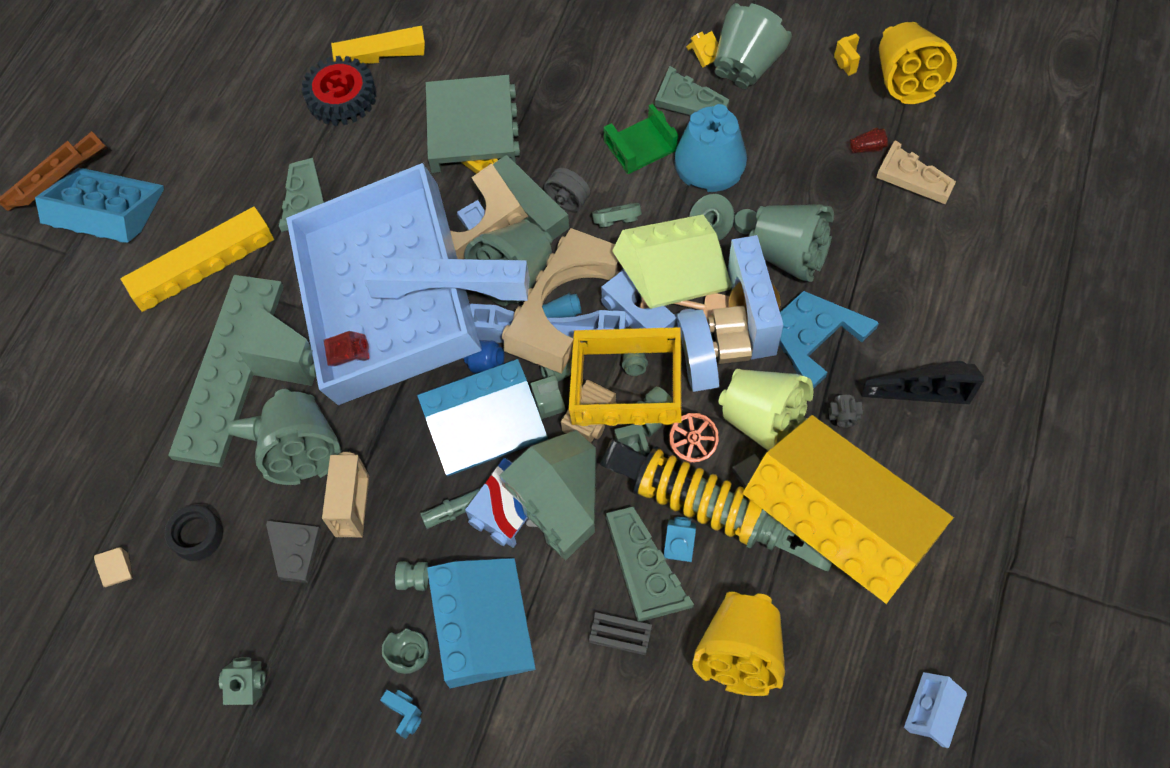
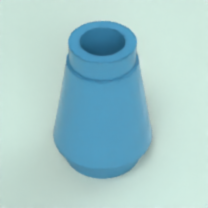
[543,293,582,318]

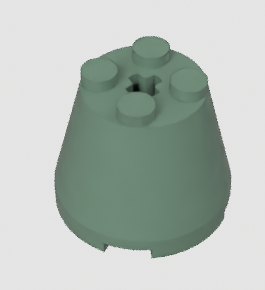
[714,3,792,89]
[749,204,834,282]
[464,219,552,306]
[255,389,341,485]

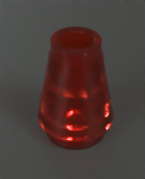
[850,127,888,153]

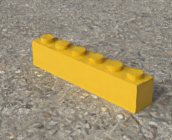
[120,206,274,312]

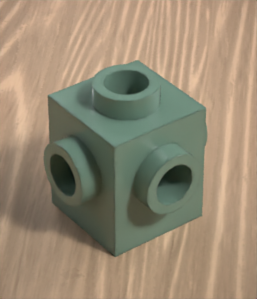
[219,657,266,705]

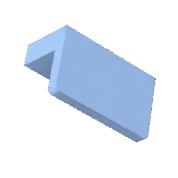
[904,672,967,748]

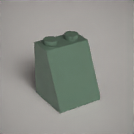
[238,306,317,386]

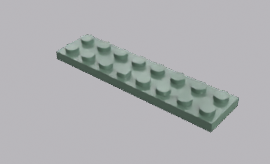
[168,275,284,467]

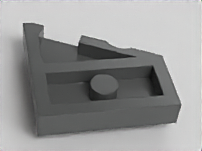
[266,521,321,583]

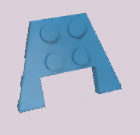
[779,291,879,389]

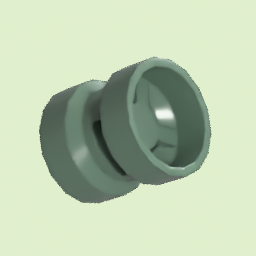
[395,561,429,591]

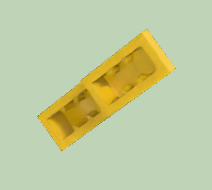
[331,26,425,63]

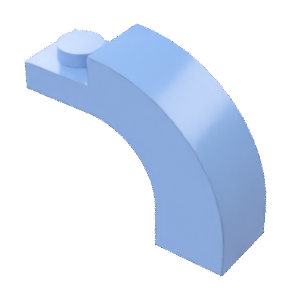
[674,309,719,392]

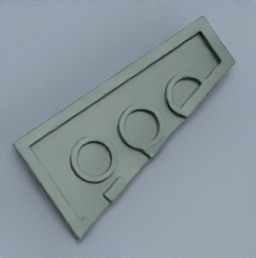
[606,507,694,622]

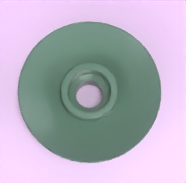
[689,194,734,241]

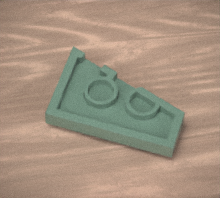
[655,66,729,115]
[279,158,325,232]

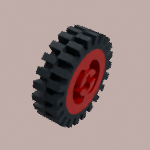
[302,56,377,126]

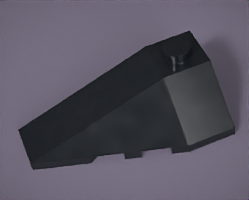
[862,361,984,405]

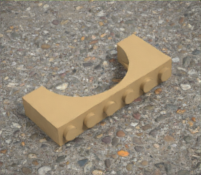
[502,228,622,374]

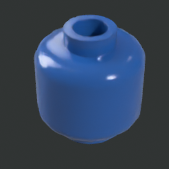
[464,340,505,374]

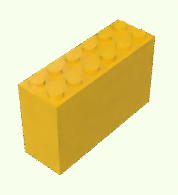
[742,415,954,604]

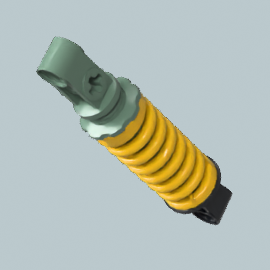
[600,439,832,571]

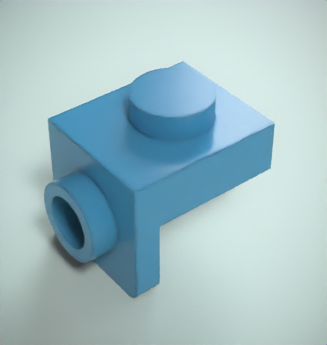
[664,517,696,562]
[381,690,422,739]

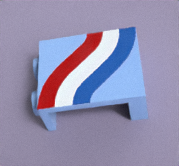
[465,458,528,548]

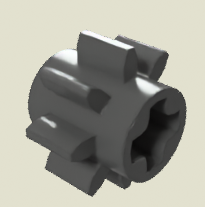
[828,395,863,428]

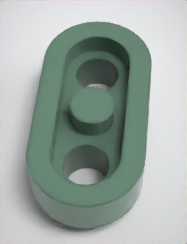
[592,203,642,227]

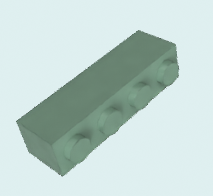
[493,155,569,241]

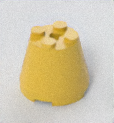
[879,22,957,104]
[692,592,785,696]

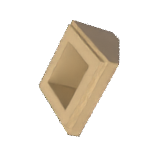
[94,548,133,587]

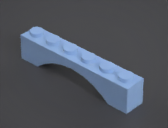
[364,258,530,301]
[470,304,626,343]

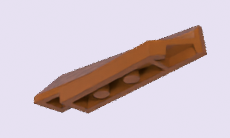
[0,131,108,211]

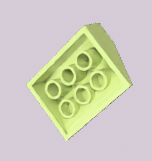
[612,215,732,309]

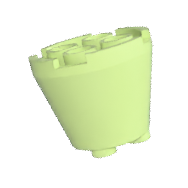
[719,369,813,451]

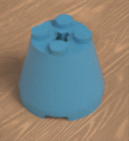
[675,104,747,192]

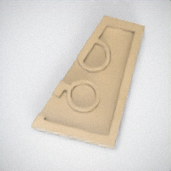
[876,140,956,204]

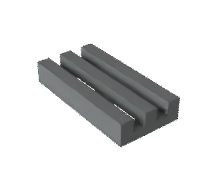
[589,612,652,655]

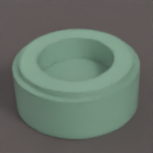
[734,209,757,234]

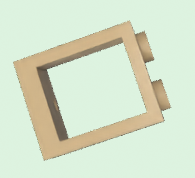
[322,452,369,537]

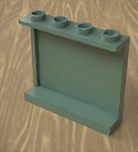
[426,75,520,173]

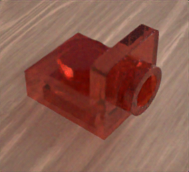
[324,331,369,367]

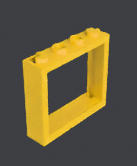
[569,327,682,426]

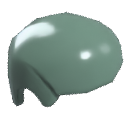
[382,628,430,674]

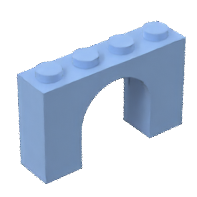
[728,235,783,360]

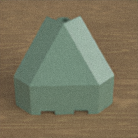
[499,430,596,561]

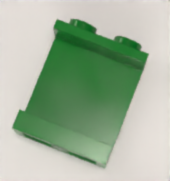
[604,104,679,174]

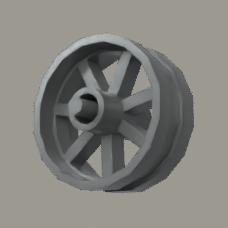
[544,167,591,212]

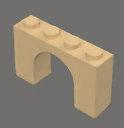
[450,163,528,259]

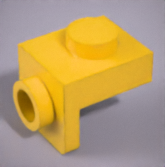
[686,31,718,68]
[834,34,860,76]

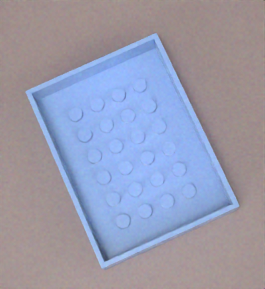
[286,163,482,405]

